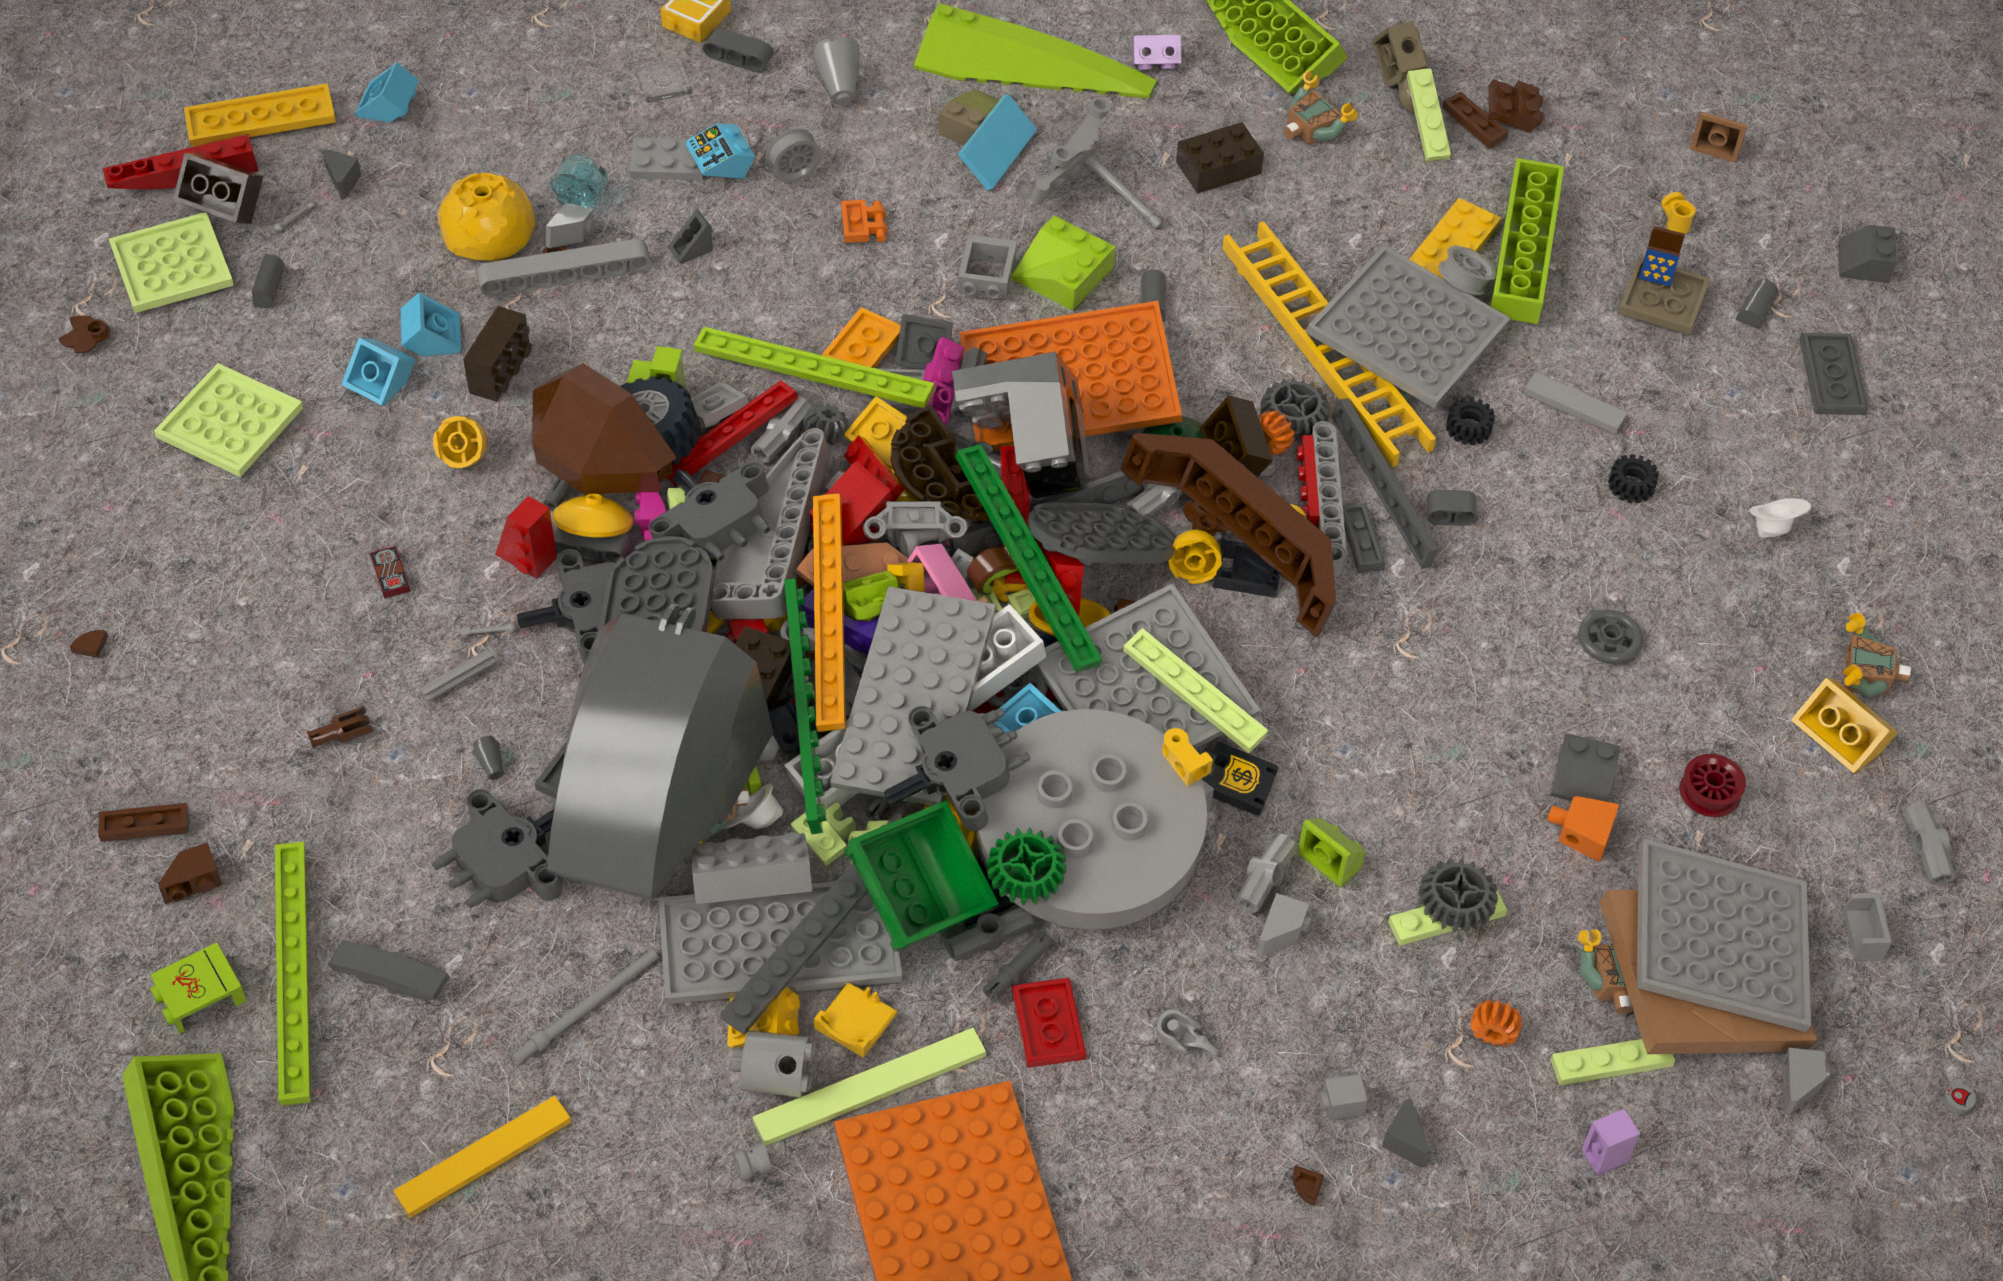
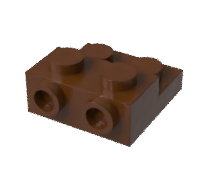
[1488,79,1544,133]

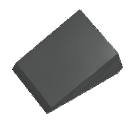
[322,149,361,200]
[668,210,713,264]
[1382,1099,1430,1167]

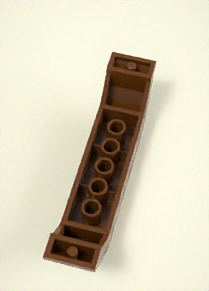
[1120,433,1336,637]

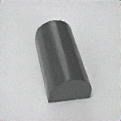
[252,254,285,308]
[1140,270,1166,320]
[1736,279,1779,329]

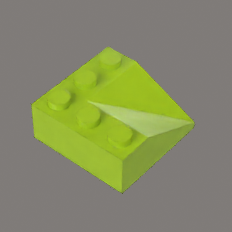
[1012,215,1116,311]

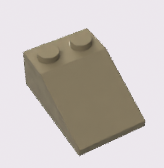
[938,89,999,146]

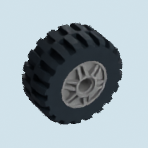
[621,377,701,465]

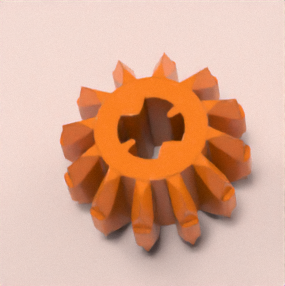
[1259,410,1296,455]
[1470,999,1522,1047]

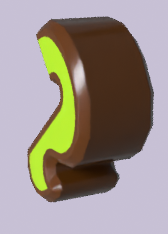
[967,546,1019,595]

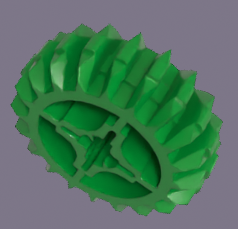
[987,827,1067,906]

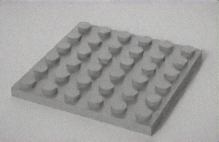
[1306,245,1510,409]
[1035,583,1261,749]
[1637,838,1811,1032]

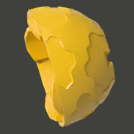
[438,173,536,261]

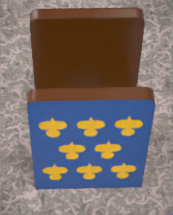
[1639,226,1685,286]

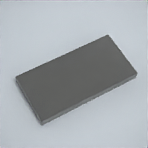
[1799,333,1867,415]

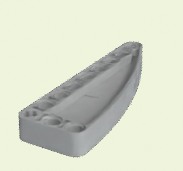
[711,428,830,619]

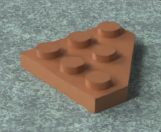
[794,542,908,587]

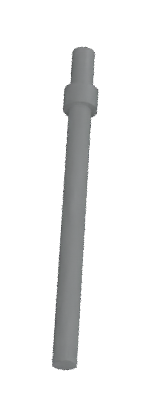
[512,949,658,1064]

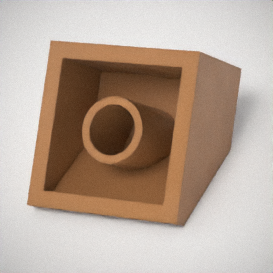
[1690,112,1748,163]

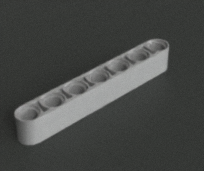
[477,239,651,296]
[1312,421,1347,578]

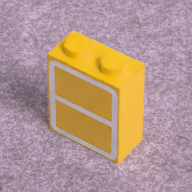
[661,0,731,43]

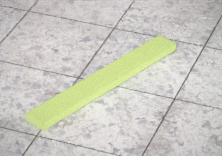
[753,1028,986,1146]

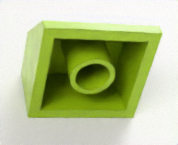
[1297,818,1366,888]

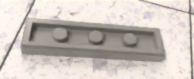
[1523,372,1628,435]

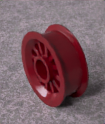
[1679,754,1746,817]

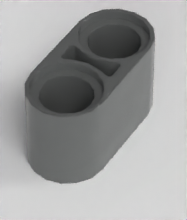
[1426,490,1478,526]

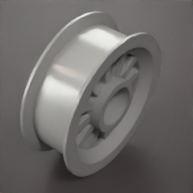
[765,128,822,182]
[1438,246,1496,295]

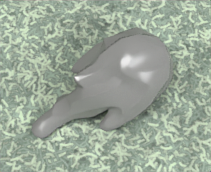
[1157,1010,1219,1056]

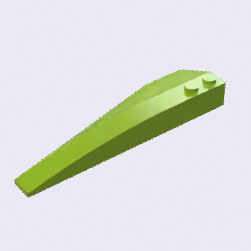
[914,3,1157,99]
[122,1053,234,1281]

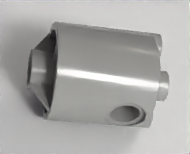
[731,1030,816,1098]

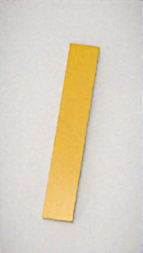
[393,1095,571,1218]

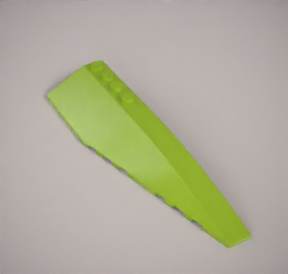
[1206,0,1348,95]

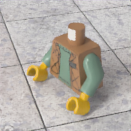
[1283,70,1358,144]
[1843,612,1911,698]
[1578,929,1633,1014]

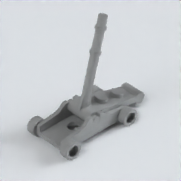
[1030,97,1163,229]

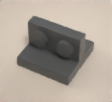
[895,314,954,370]

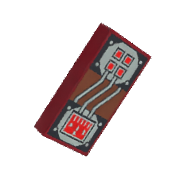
[370,546,410,599]

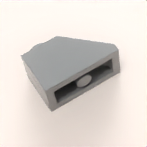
[546,202,595,248]
[1256,893,1312,956]
[1782,1047,1830,1115]

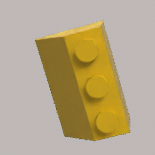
[1791,678,1899,773]

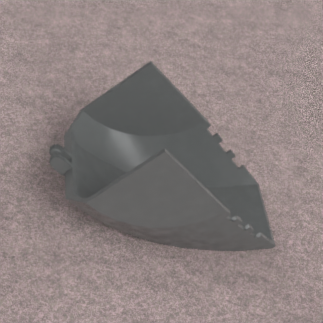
[547,604,773,900]

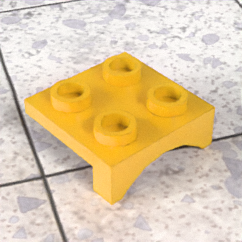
[814,983,897,1058]

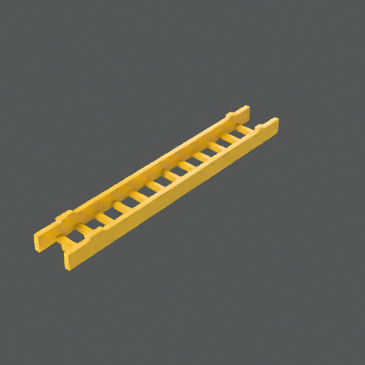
[1222,221,1436,467]

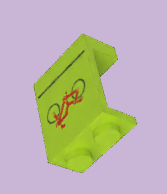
[149,942,246,1034]

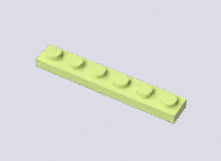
[1123,628,1268,753]

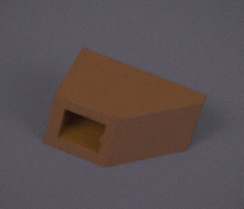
[158,842,222,904]

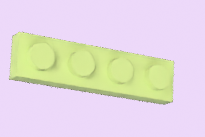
[1406,68,1451,162]
[1388,890,1507,946]
[1551,1039,1675,1086]

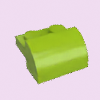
[843,570,898,621]

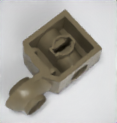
[1371,21,1427,114]

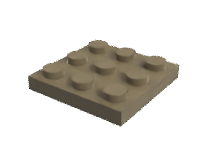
[1618,257,1710,335]

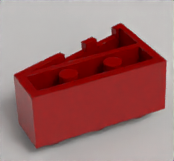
[495,496,557,579]

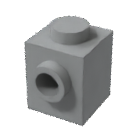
[1319,1074,1368,1120]

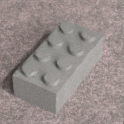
[691,832,812,904]

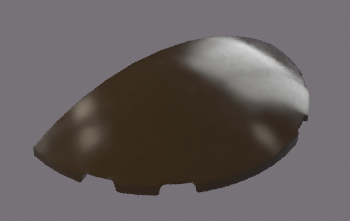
[890,405,990,520]

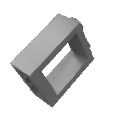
[958,234,1017,301]

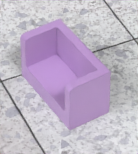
[1582,1109,1640,1175]

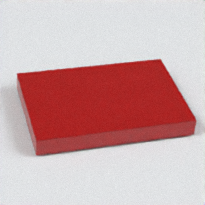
[1011,977,1086,1068]

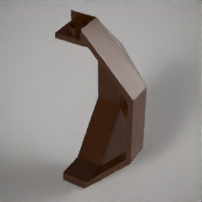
[532,363,677,495]

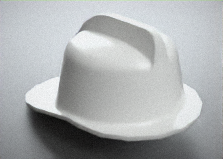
[1750,498,1811,538]
[724,783,783,830]

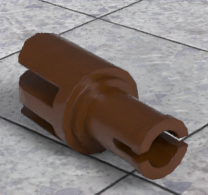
[307,706,374,748]

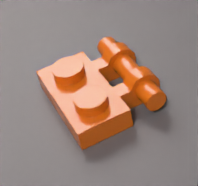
[841,199,888,243]

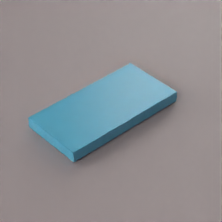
[958,94,1037,191]

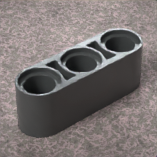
[703,28,774,73]
[554,527,632,563]

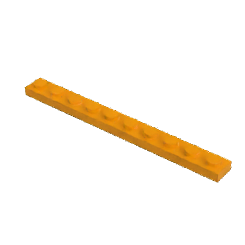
[813,493,846,732]

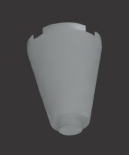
[813,36,860,105]

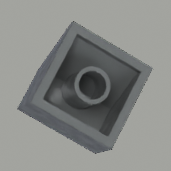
[1839,225,1896,283]
[1550,733,1621,802]

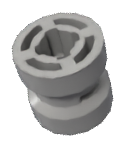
[732,1142,772,1181]

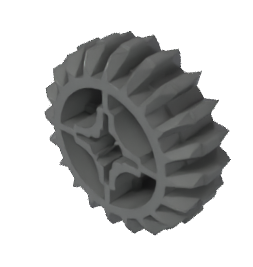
[1260,377,1330,441]
[1419,858,1498,933]

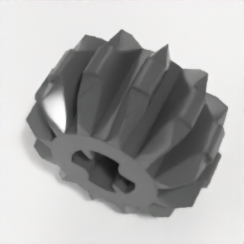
[803,403,848,445]

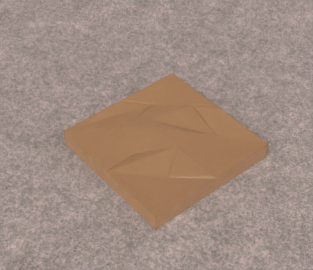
[1599,890,1817,1054]

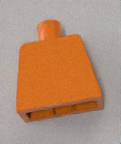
[1547,796,1619,862]

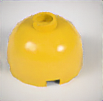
[433,416,488,468]
[1168,529,1222,584]

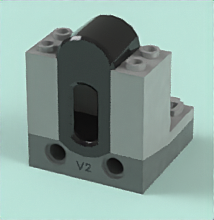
[952,352,1091,499]

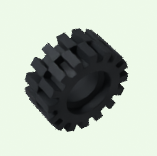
[1446,397,1495,446]
[1608,454,1659,503]

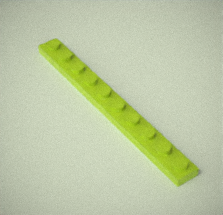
[693,327,936,408]
[275,841,311,1106]

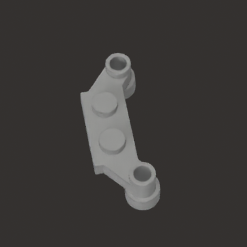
[863,502,967,540]

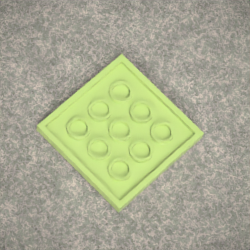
[109,212,234,313]
[154,363,303,477]

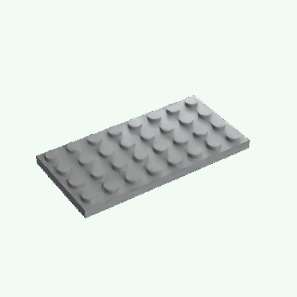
[830,587,997,806]
[658,881,902,1004]

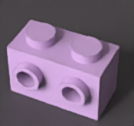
[1132,35,1181,70]

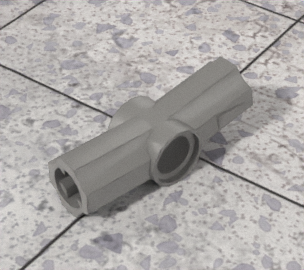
[751,396,813,464]
[1127,484,1184,516]
[1903,801,1956,885]
[1236,833,1298,914]

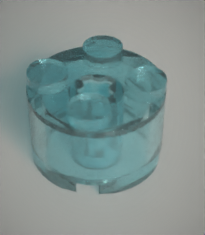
[551,154,608,209]

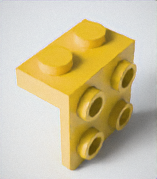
[727,987,800,1049]

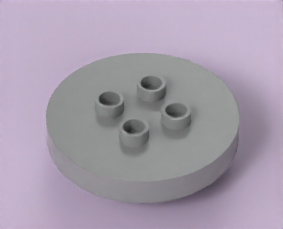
[975,709,1207,929]

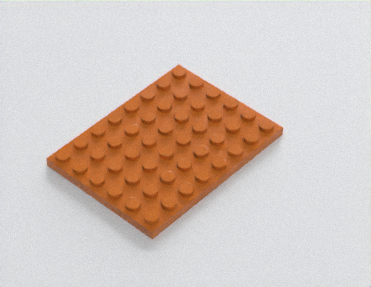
[959,301,1182,451]
[834,1081,1072,1281]

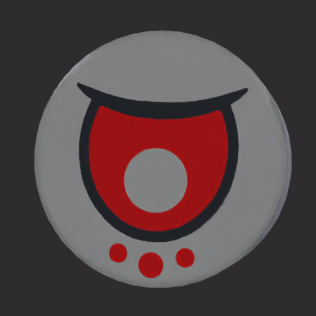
[1943,1083,1976,1115]

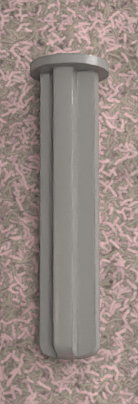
[420,645,500,701]

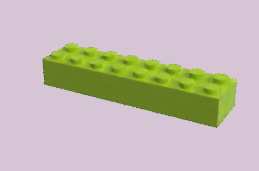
[1490,158,1564,324]

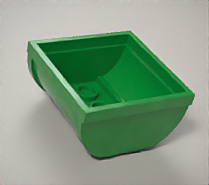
[844,801,998,952]

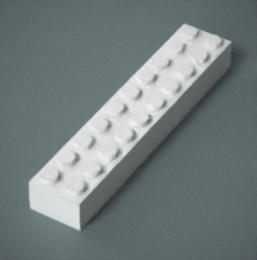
[784,604,1046,809]

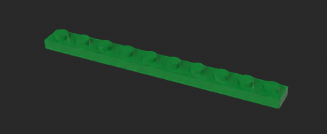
[955,444,1103,673]
[784,578,827,835]

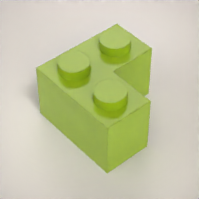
[626,346,685,388]

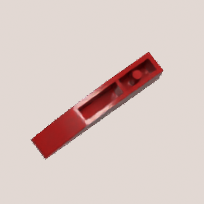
[103,134,259,189]

